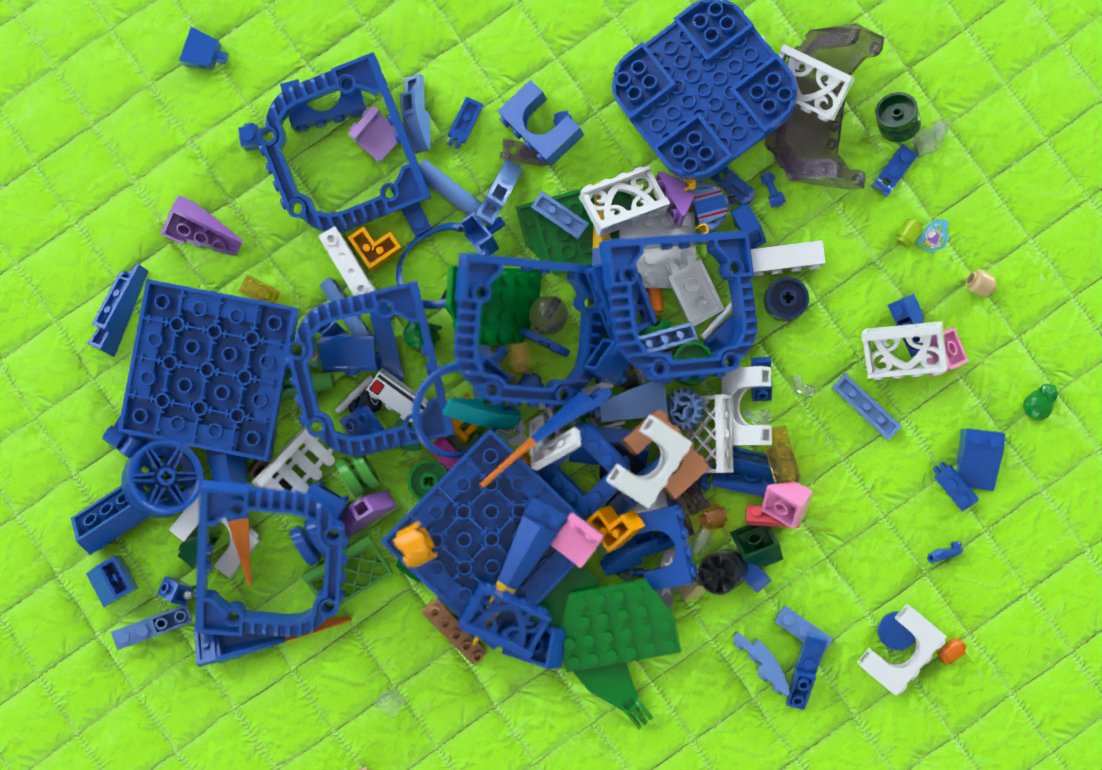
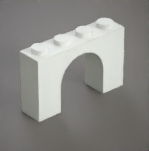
[721,366,772,446]
[606,414,692,509]
[169,496,262,578]
[857,603,947,696]

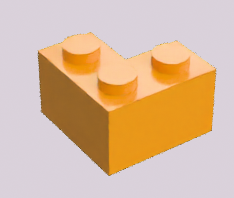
[348,227,403,272]
[586,505,645,553]

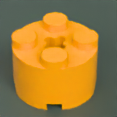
[394,521,437,568]

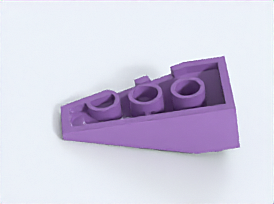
[160,195,243,255]

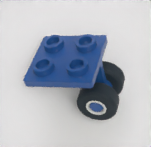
[339,391,385,435]

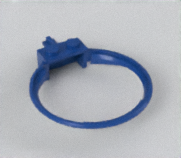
[396,212,506,309]
[412,345,513,458]

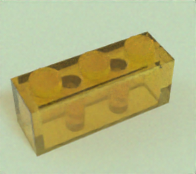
[508,342,532,375]
[764,426,801,484]

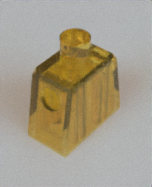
[239,274,281,303]

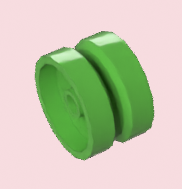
[335,455,381,498]

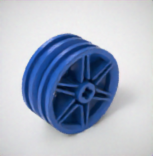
[121,440,203,518]

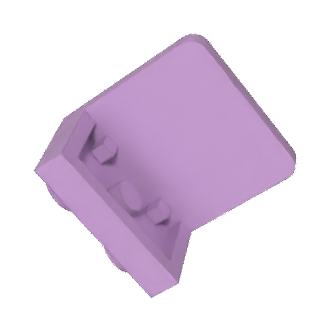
[349,105,397,162]

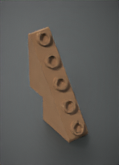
[420,597,488,665]

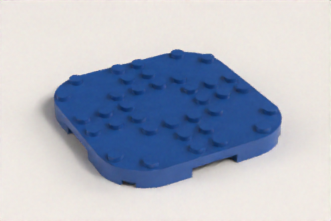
[612,0,797,180]

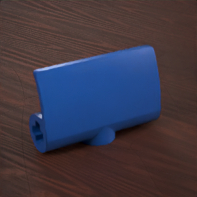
[319,335,382,375]
[102,415,163,469]

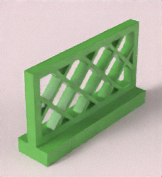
[302,532,393,606]

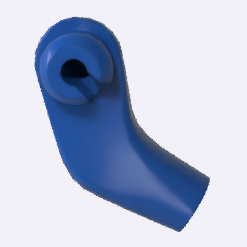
[927,541,963,563]

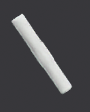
[700,302,733,340]
[334,375,374,415]

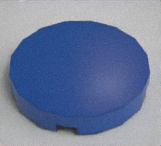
[878,611,915,650]

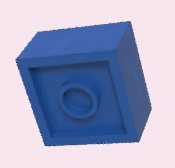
[306,481,351,520]

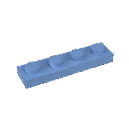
[831,373,901,440]

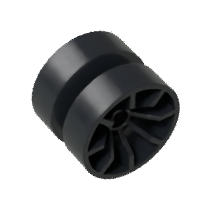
[698,549,747,595]

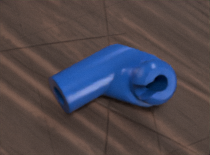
[698,464,714,491]

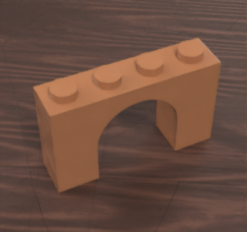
[620,409,709,500]

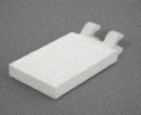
[664,249,725,326]

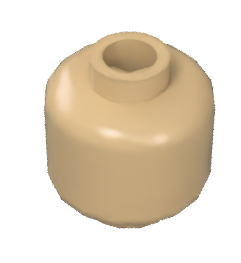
[966,269,996,297]

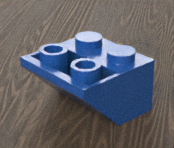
[86,555,139,607]

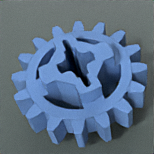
[667,388,705,430]

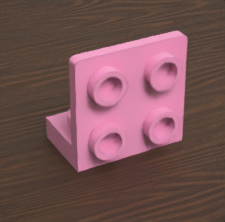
[551,513,605,568]

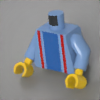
[683,179,736,233]

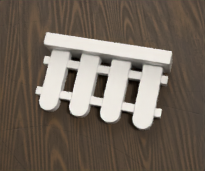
[252,426,335,493]

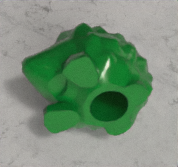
[403,321,442,351]

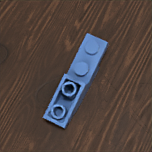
[400,74,431,154]
[474,159,523,227]
[111,604,193,650]
[731,631,790,696]

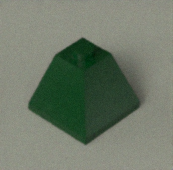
[730,525,783,566]
[178,531,221,569]

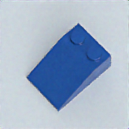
[956,428,1005,491]
[502,620,566,669]

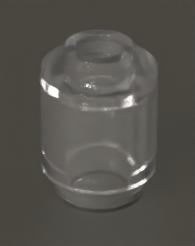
[689,526,713,556]

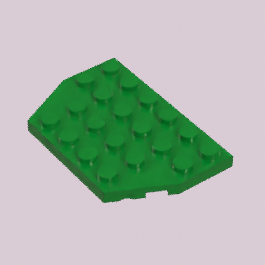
[515,185,633,276]
[446,265,542,345]
[560,579,681,672]

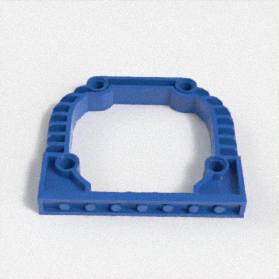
[258,52,432,232]
[599,230,758,383]
[454,253,604,408]
[285,281,454,456]
[195,480,348,637]

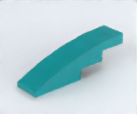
[442,398,522,430]

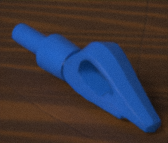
[615,568,647,581]

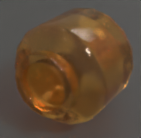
[698,503,728,531]

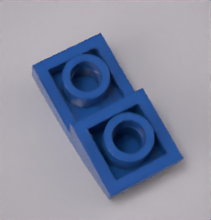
[739,553,772,593]

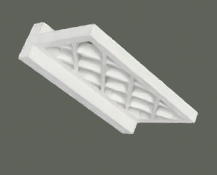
[686,394,733,473]

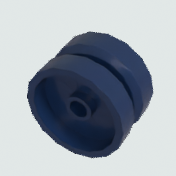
[763,277,809,322]

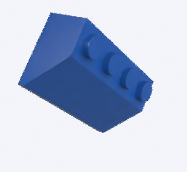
[71,486,149,555]

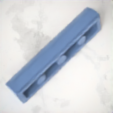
[419,159,482,216]
[319,278,373,336]
[639,322,699,353]

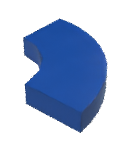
[519,327,571,357]

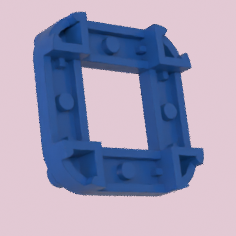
[537,422,631,516]

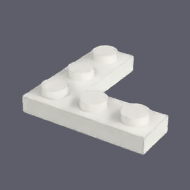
[529,414,581,471]

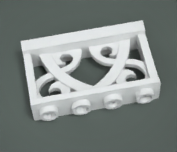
[779,44,856,122]
[579,166,670,237]
[861,321,948,380]

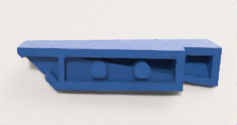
[88,264,148,357]

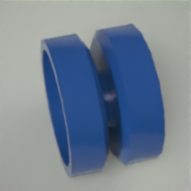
[289,520,326,566]

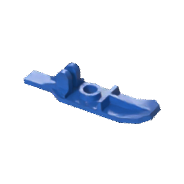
[710,166,755,204]

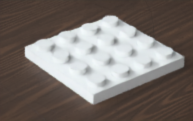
[618,212,696,289]

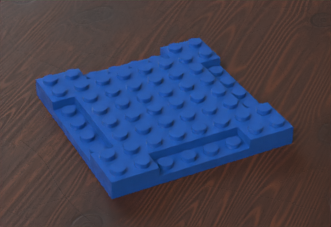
[118,279,300,462]
[380,428,587,650]

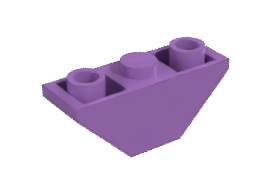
[656,171,694,227]
[340,490,397,538]

